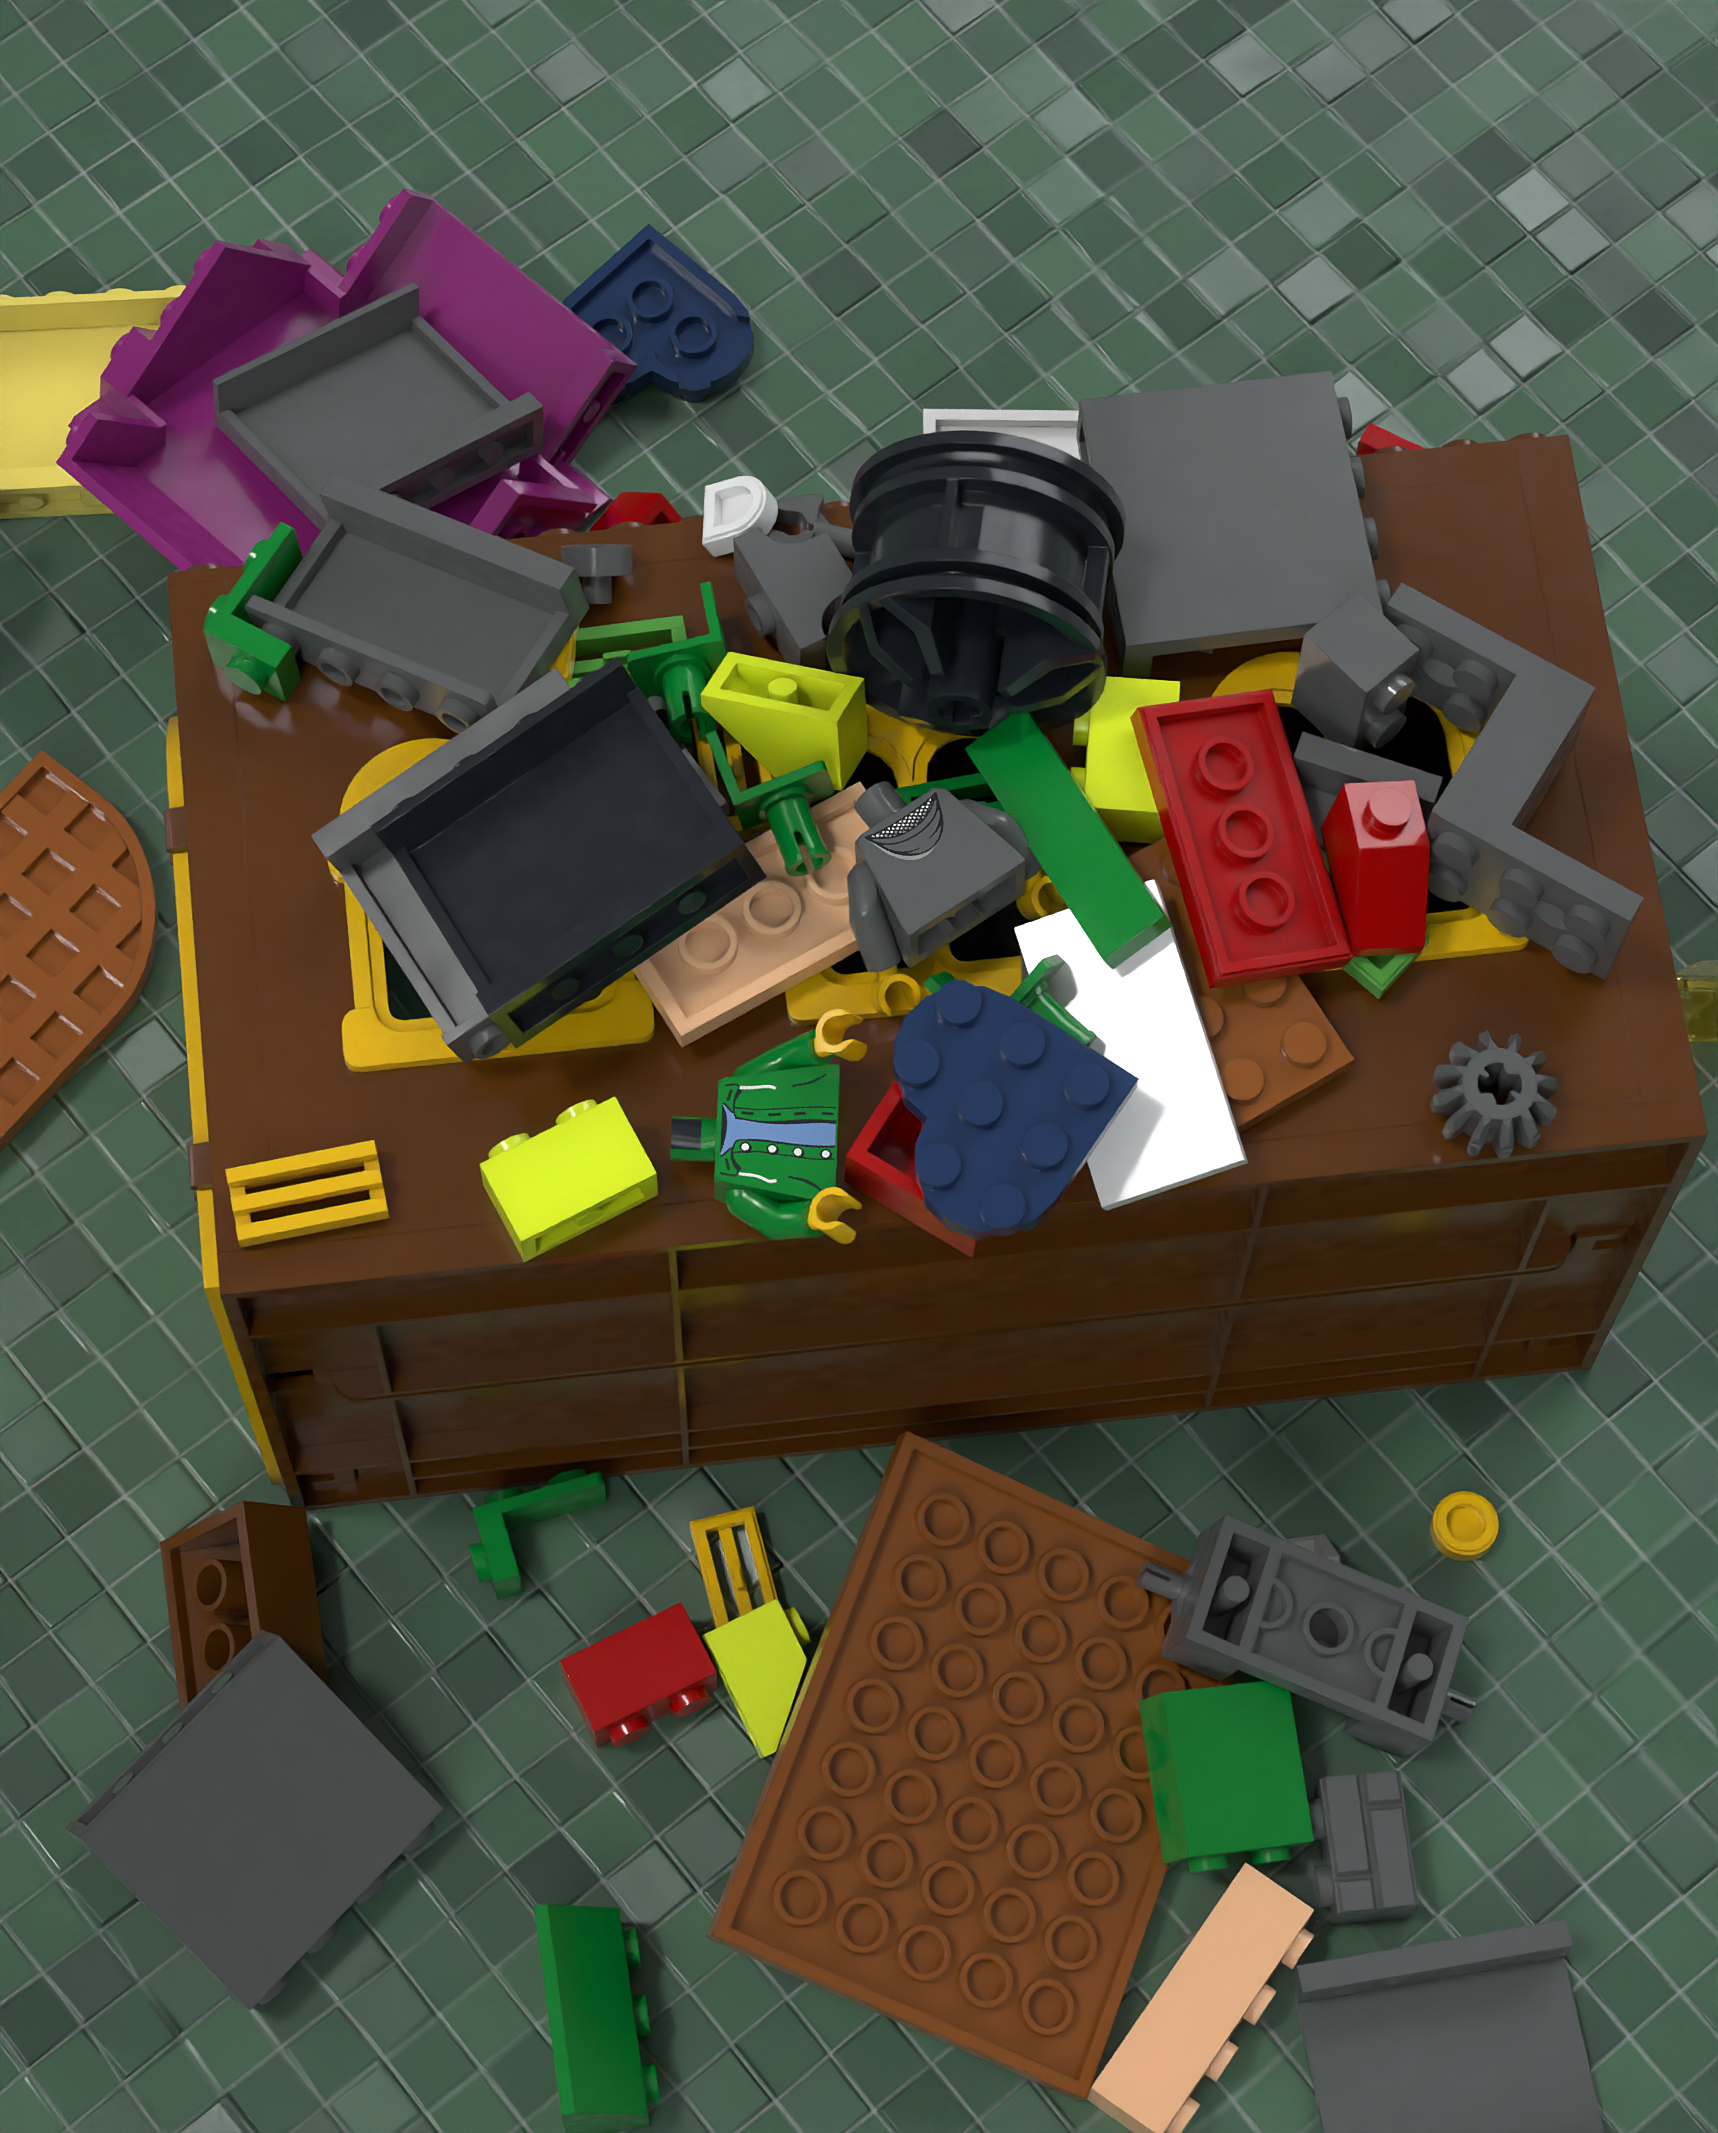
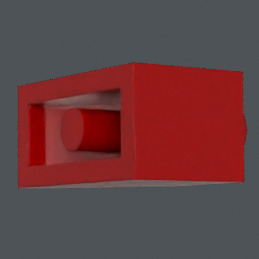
[1320,780,1430,957]

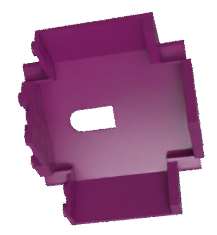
[56,188,638,571]

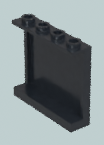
[371,657,767,1049]

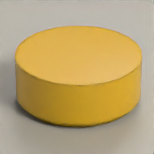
[1430,1491,1499,1561]

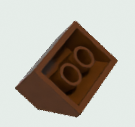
[160,1500,329,1712]

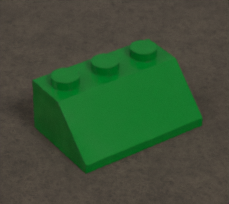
[533,1904,661,2133]

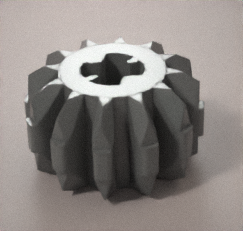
[1430,1030,1559,1160]

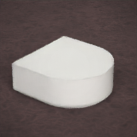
[702,476,778,557]

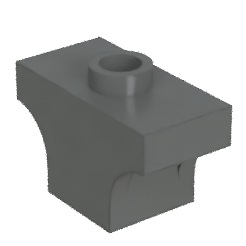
[733,527,852,671]

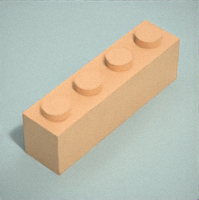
[1087,1862,1315,2133]

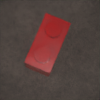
[560,1602,718,1748]

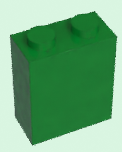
[1138,1681,1314,1874]

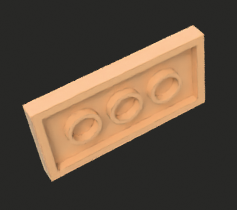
[632,781,869,1047]

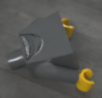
[847,781,1065,1017]

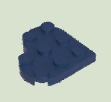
[562,224,754,405]
[893,980,1139,1240]

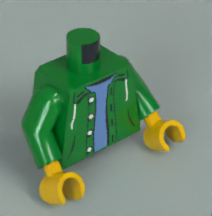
[670,1009,867,1244]

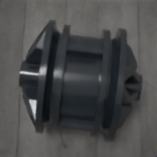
[826,430,1126,737]

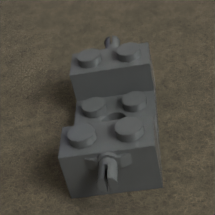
[1136,1515,1476,1758]

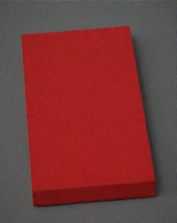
[1130,689,1354,989]

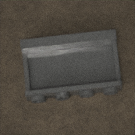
[244,472,589,734]

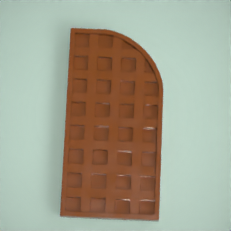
[0,750,158,1152]

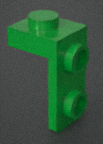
[203,522,303,702]
[468,1470,607,1600]

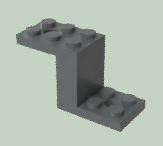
[1384,582,1644,981]

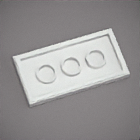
[1014,879,1248,1211]

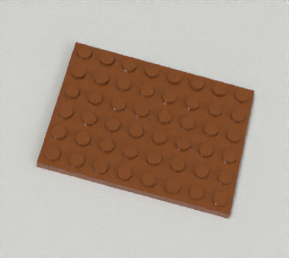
[705,1431,1236,2101]

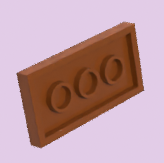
[1128,837,1355,1134]

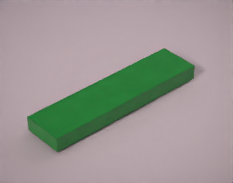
[965,712,1173,970]

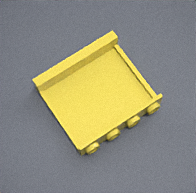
[0,285,186,519]

